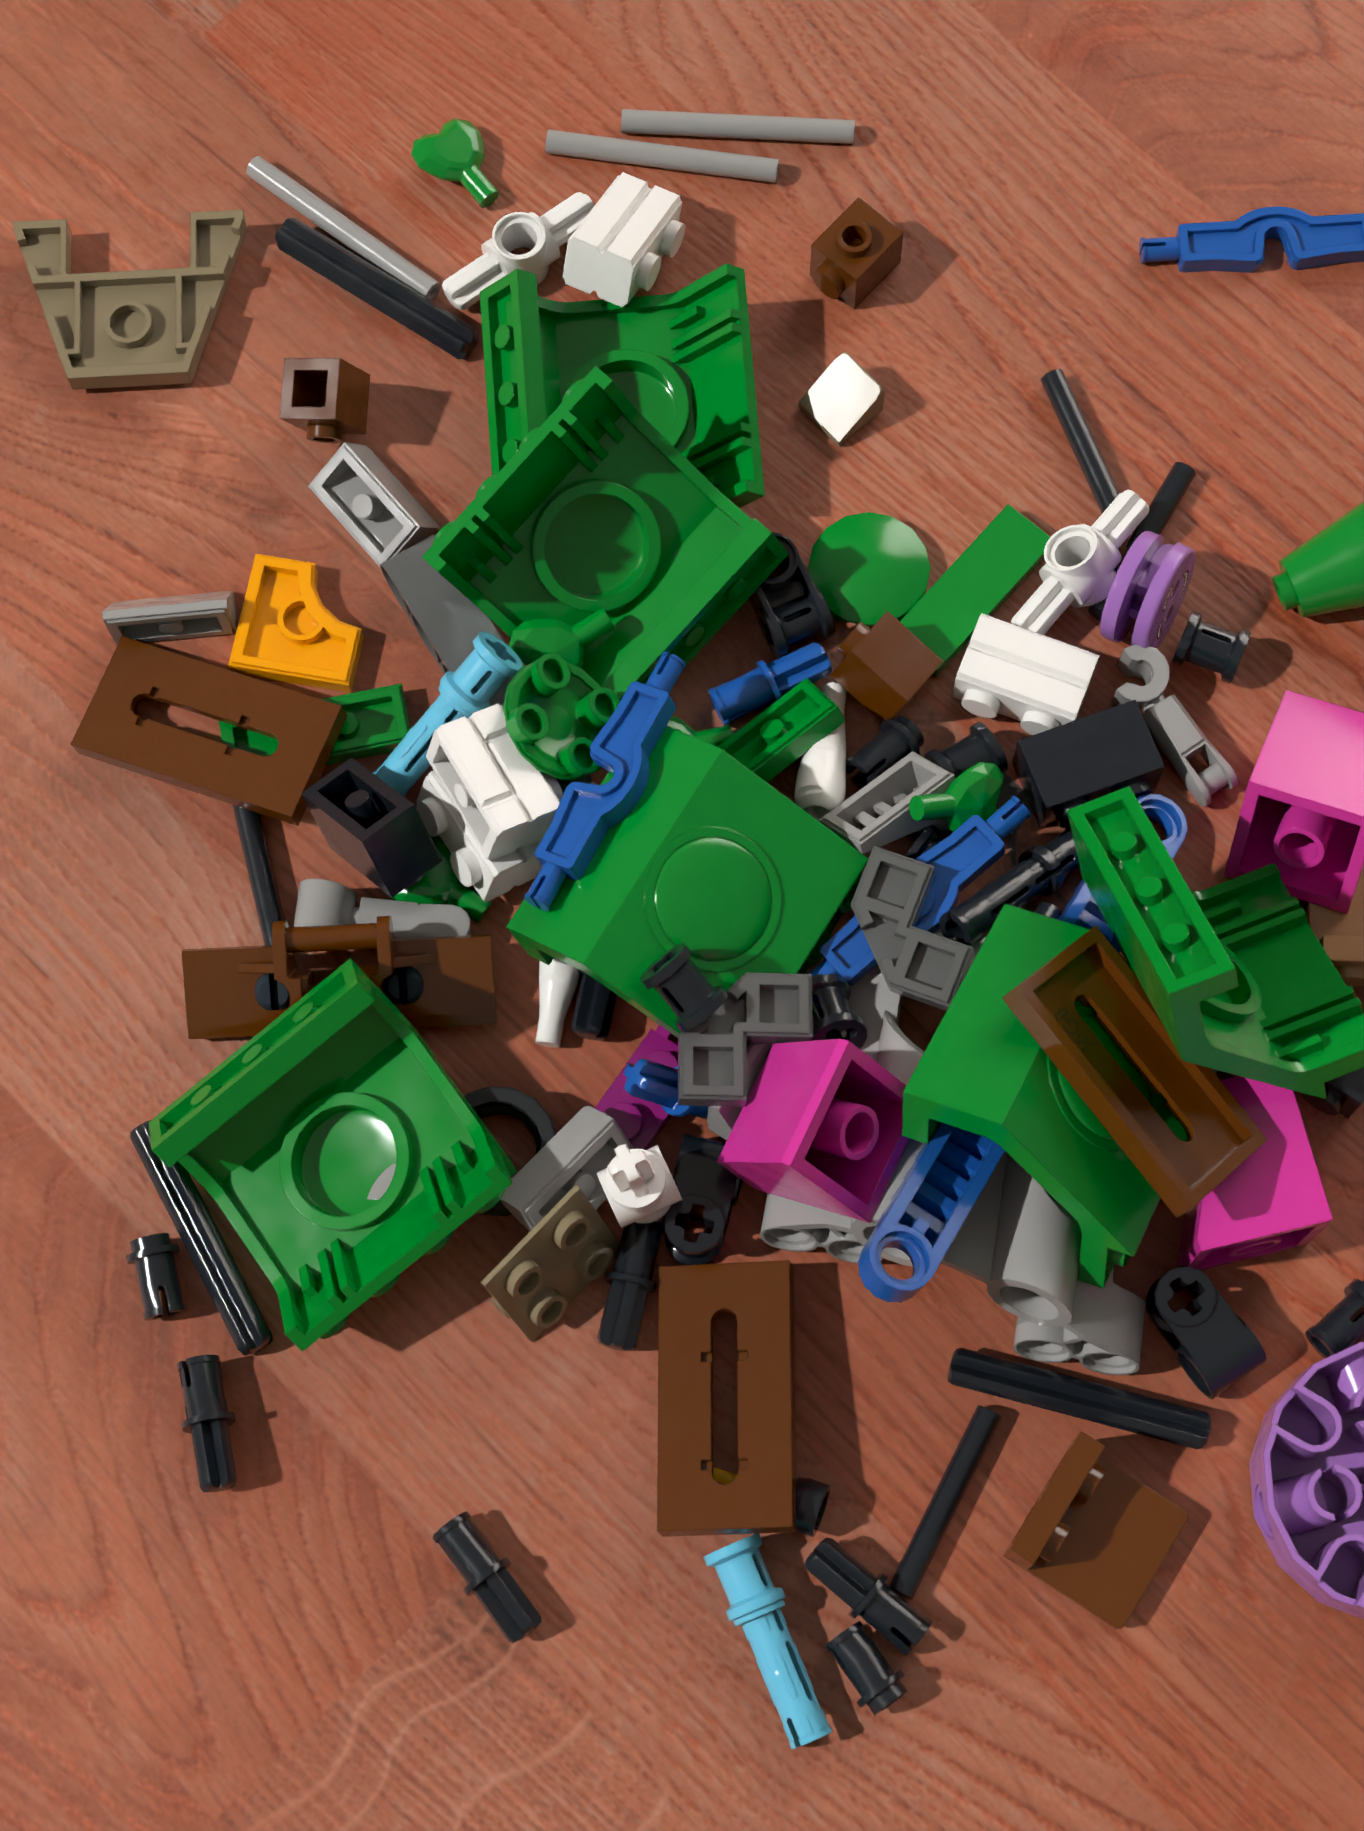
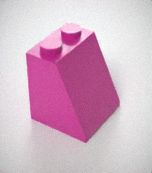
[1224,690,1364,914]
[717,1039,909,1223]
[1177,1072,1333,1271]

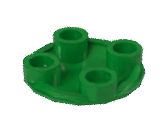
[808,512,931,626]
[503,653,620,780]

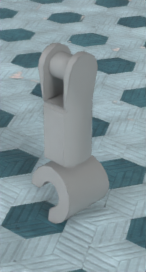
[1111,644,1238,807]
[294,878,471,939]

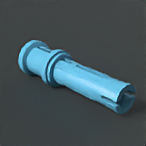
[373,632,524,797]
[703,1533,833,1750]

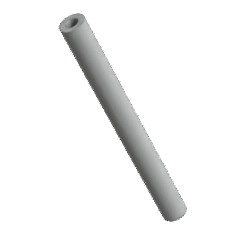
[621,109,855,144]
[545,129,779,183]
[246,156,440,301]

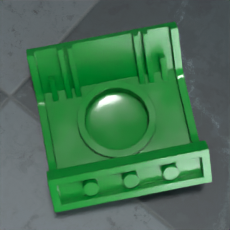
[480,263,765,508]
[422,366,789,709]
[506,726,869,1048]
[1067,786,1364,1099]
[902,904,1218,1289]
[149,958,518,1352]

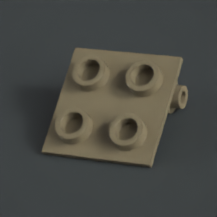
[481,1185,620,1342]

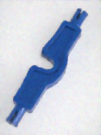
[1139,206,1364,273]
[524,652,686,911]
[809,795,1031,1002]

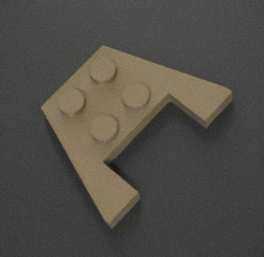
[13,210,247,390]

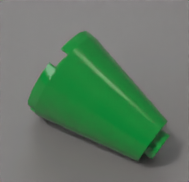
[1272,501,1364,618]

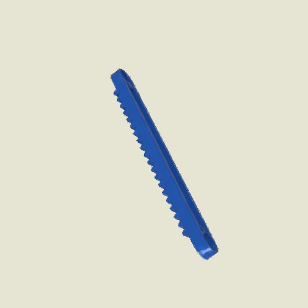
[858,793,1188,1303]

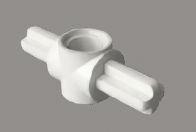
[442,192,595,310]
[1011,489,1149,635]
[597,1144,683,1228]

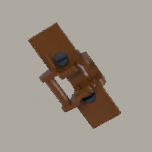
[181,916,497,1039]

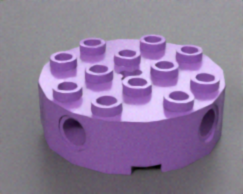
[1249,1342,1364,1620]

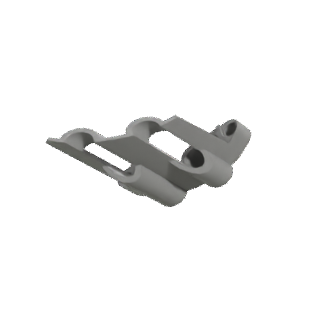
[760,929,1146,1375]

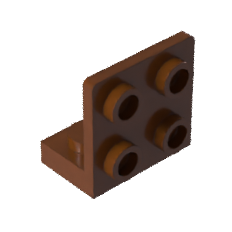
[1003,1431,1188,1629]

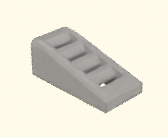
[819,751,955,854]

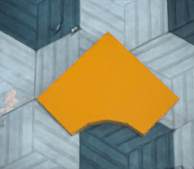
[228,554,364,693]

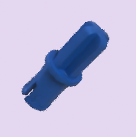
[707,643,832,726]
[623,1058,709,1120]

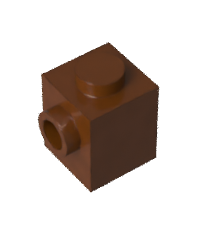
[810,197,904,310]
[280,358,370,444]
[830,611,943,722]

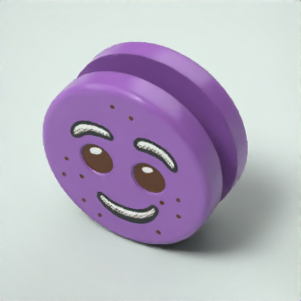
[1100,531,1195,648]

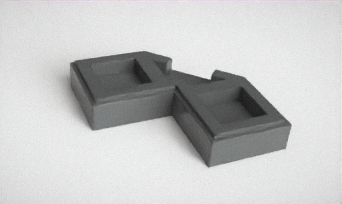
[851,846,974,1011]
[678,973,813,1107]

